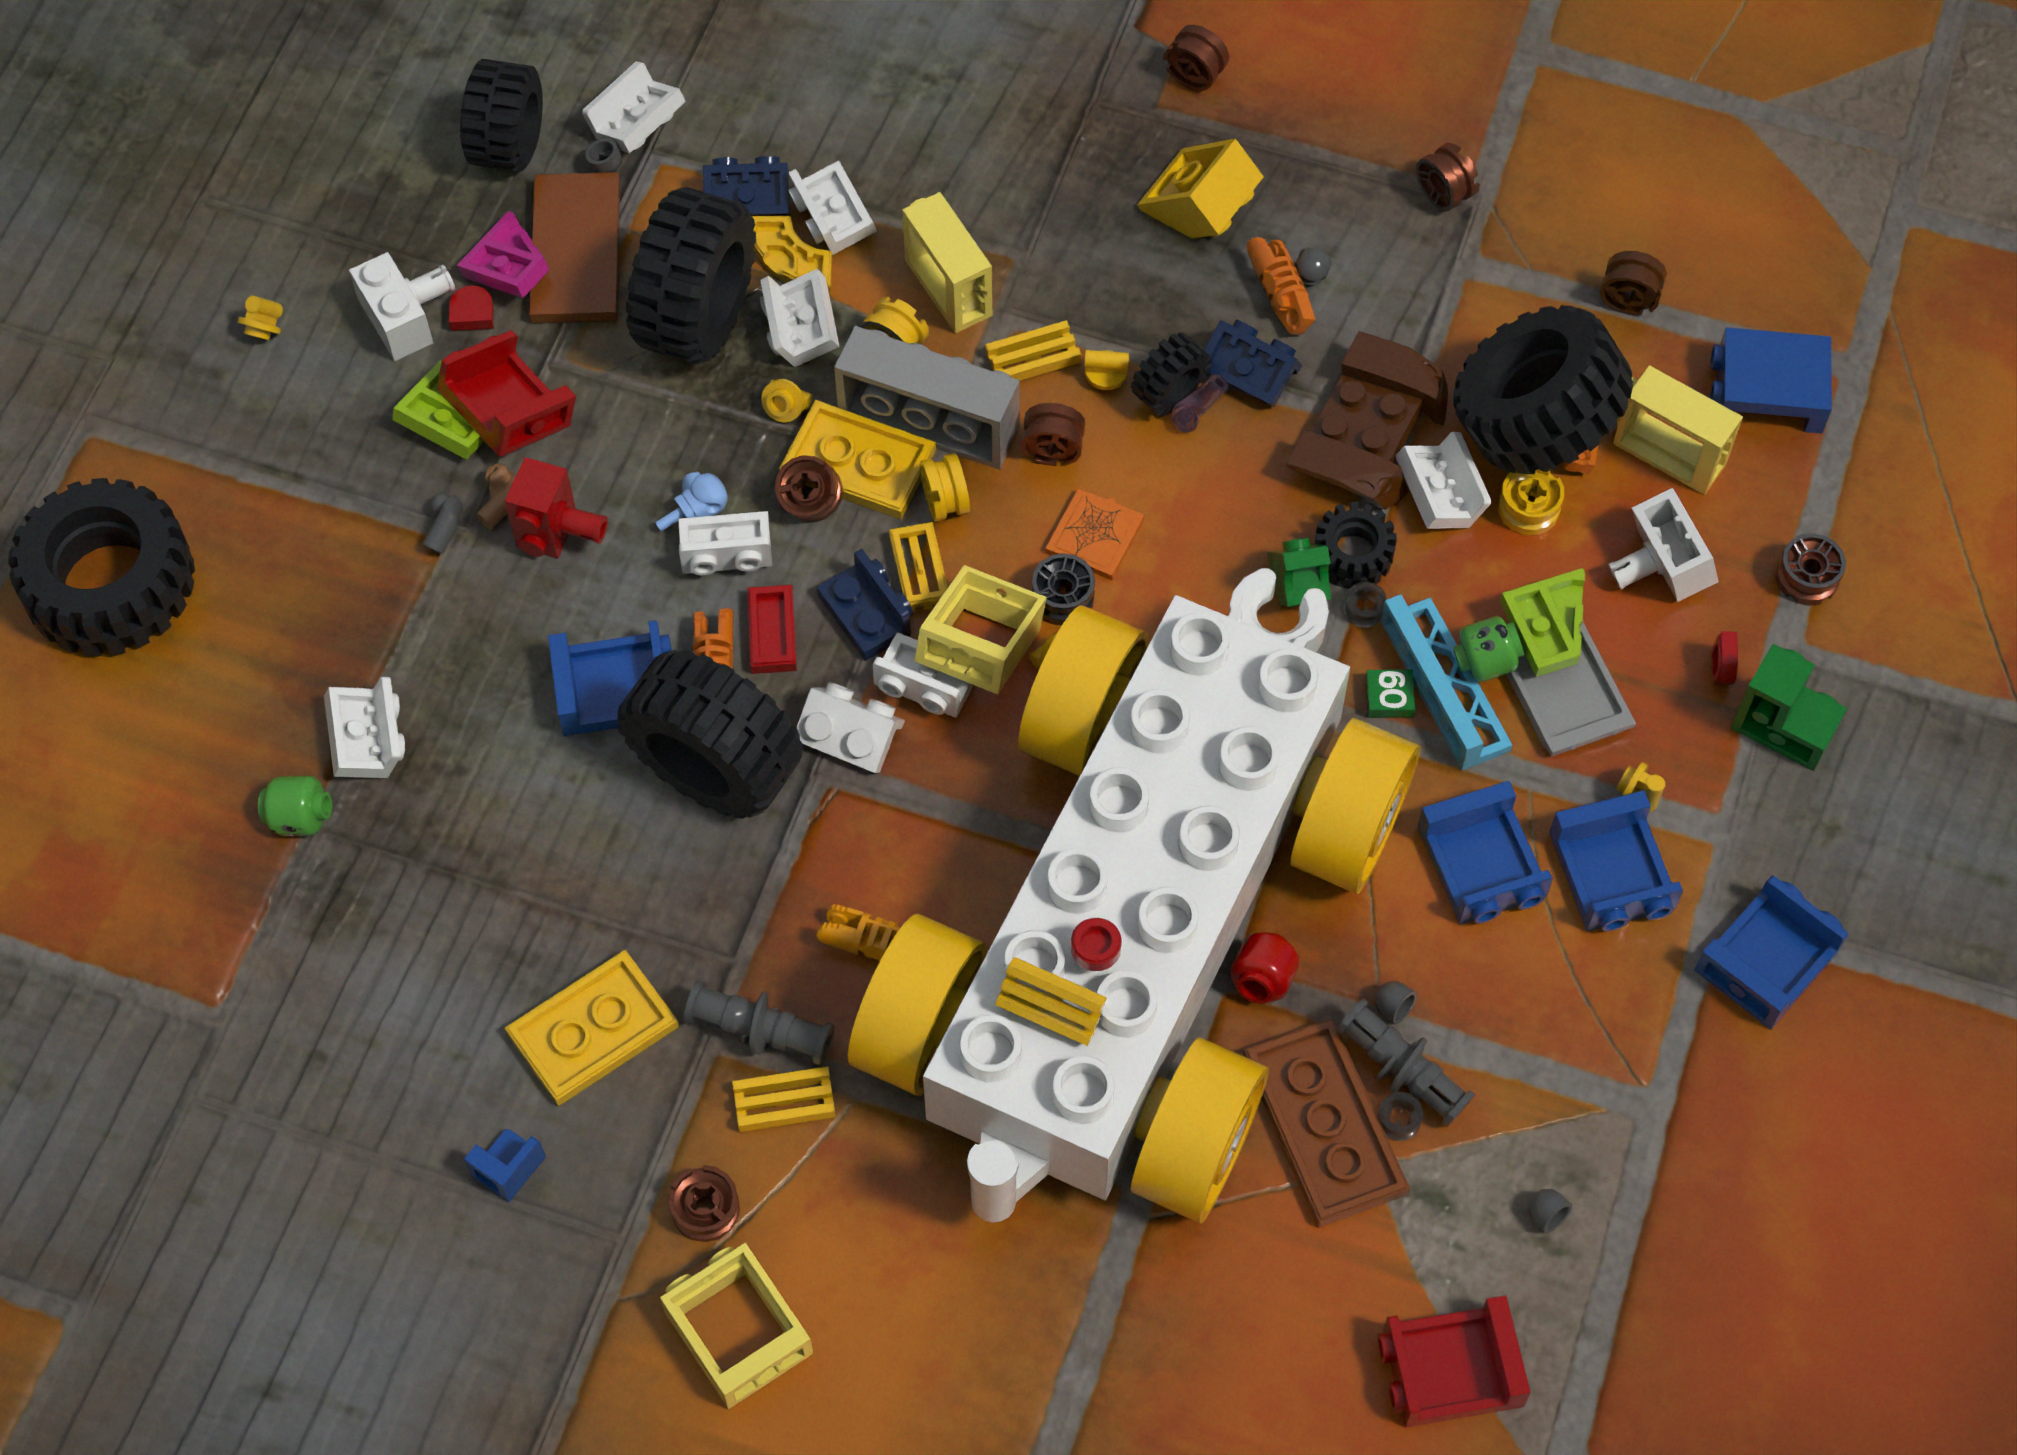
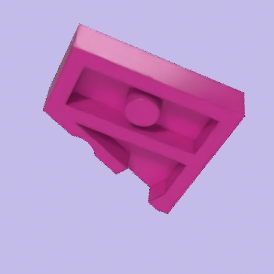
[457,211,550,298]

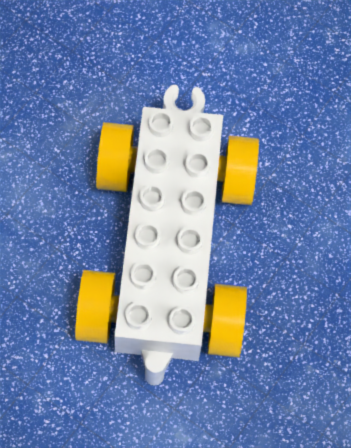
[848,568,1421,1224]

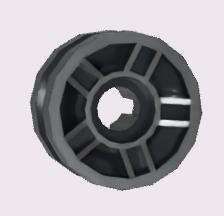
[1032,553,1095,626]

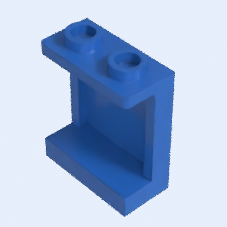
[1710,327,1832,434]
[548,620,672,736]
[1417,781,1553,925]
[1549,790,1683,931]
[1694,875,1849,1030]

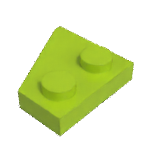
[392,360,484,460]
[1500,568,1585,677]

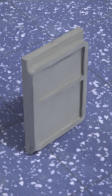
[1506,621,1636,757]

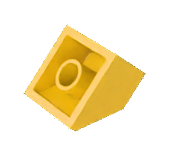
[1137,139,1264,238]

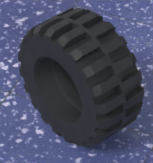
[626,187,756,364]
[1453,305,1633,474]
[8,478,195,656]
[617,650,802,819]

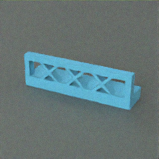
[1381,594,1513,771]

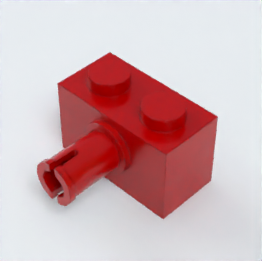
[504,457,608,559]

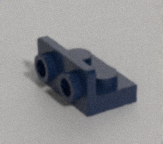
[702,156,790,216]
[1205,319,1302,407]
[817,549,913,661]

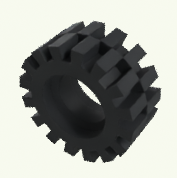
[1131,332,1212,416]
[1314,502,1397,589]

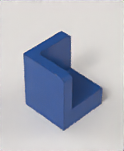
[464,1129,546,1202]

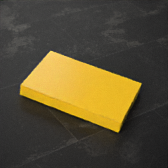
[779,400,936,520]
[505,950,679,1107]

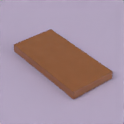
[529,172,621,323]
[1243,1018,1410,1228]

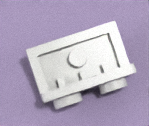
[582,61,686,154]
[788,160,877,255]
[760,269,840,367]
[1395,432,1491,529]
[679,511,772,575]
[872,632,974,718]
[324,677,405,778]
[797,682,905,773]

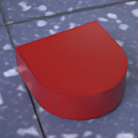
[449,286,495,331]
[1711,631,1738,685]

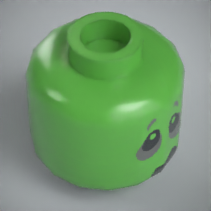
[1453,616,1525,682]
[258,776,332,836]

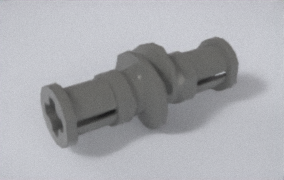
[684,980,835,1066]
[1336,998,1475,1127]

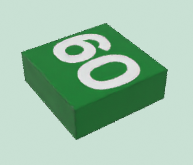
[1365,669,1415,718]

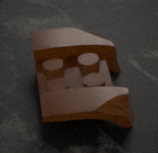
[1286,331,1449,510]

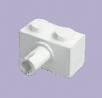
[349,252,456,361]
[1608,488,1719,602]

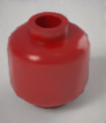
[1230,932,1299,1004]

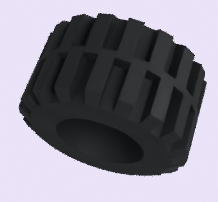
[460,59,543,172]

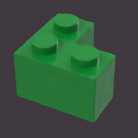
[1731,644,1848,771]

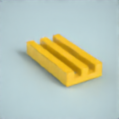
[985,320,1082,381]
[889,522,948,612]
[995,957,1107,1046]
[732,1066,836,1132]

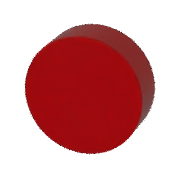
[1071,918,1122,971]

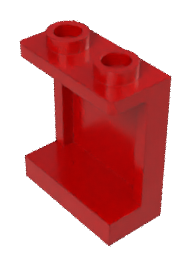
[437,330,576,457]
[1377,1295,1531,1428]

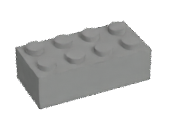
[834,326,1020,470]

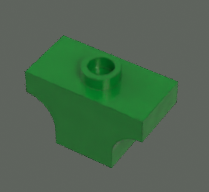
[1267,537,1332,607]

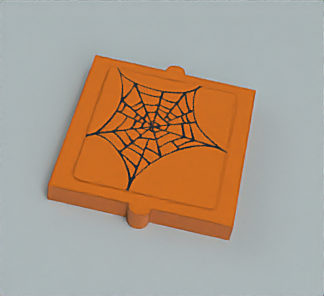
[1045,488,1145,580]

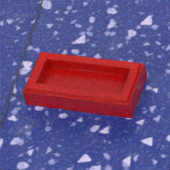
[747,585,797,674]

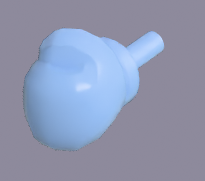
[655,472,728,531]

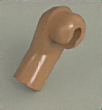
[475,464,515,530]

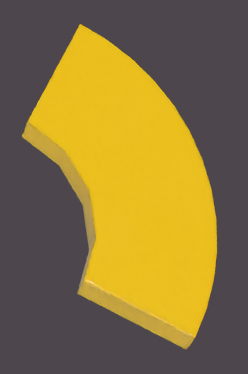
[752,216,832,295]

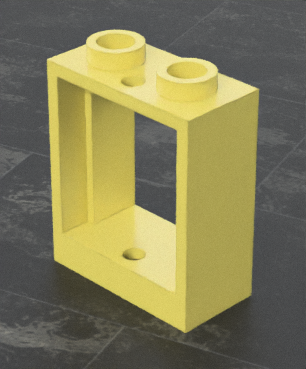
[902,192,993,334]
[1613,365,1743,495]
[914,565,1047,694]
[660,1243,813,1410]

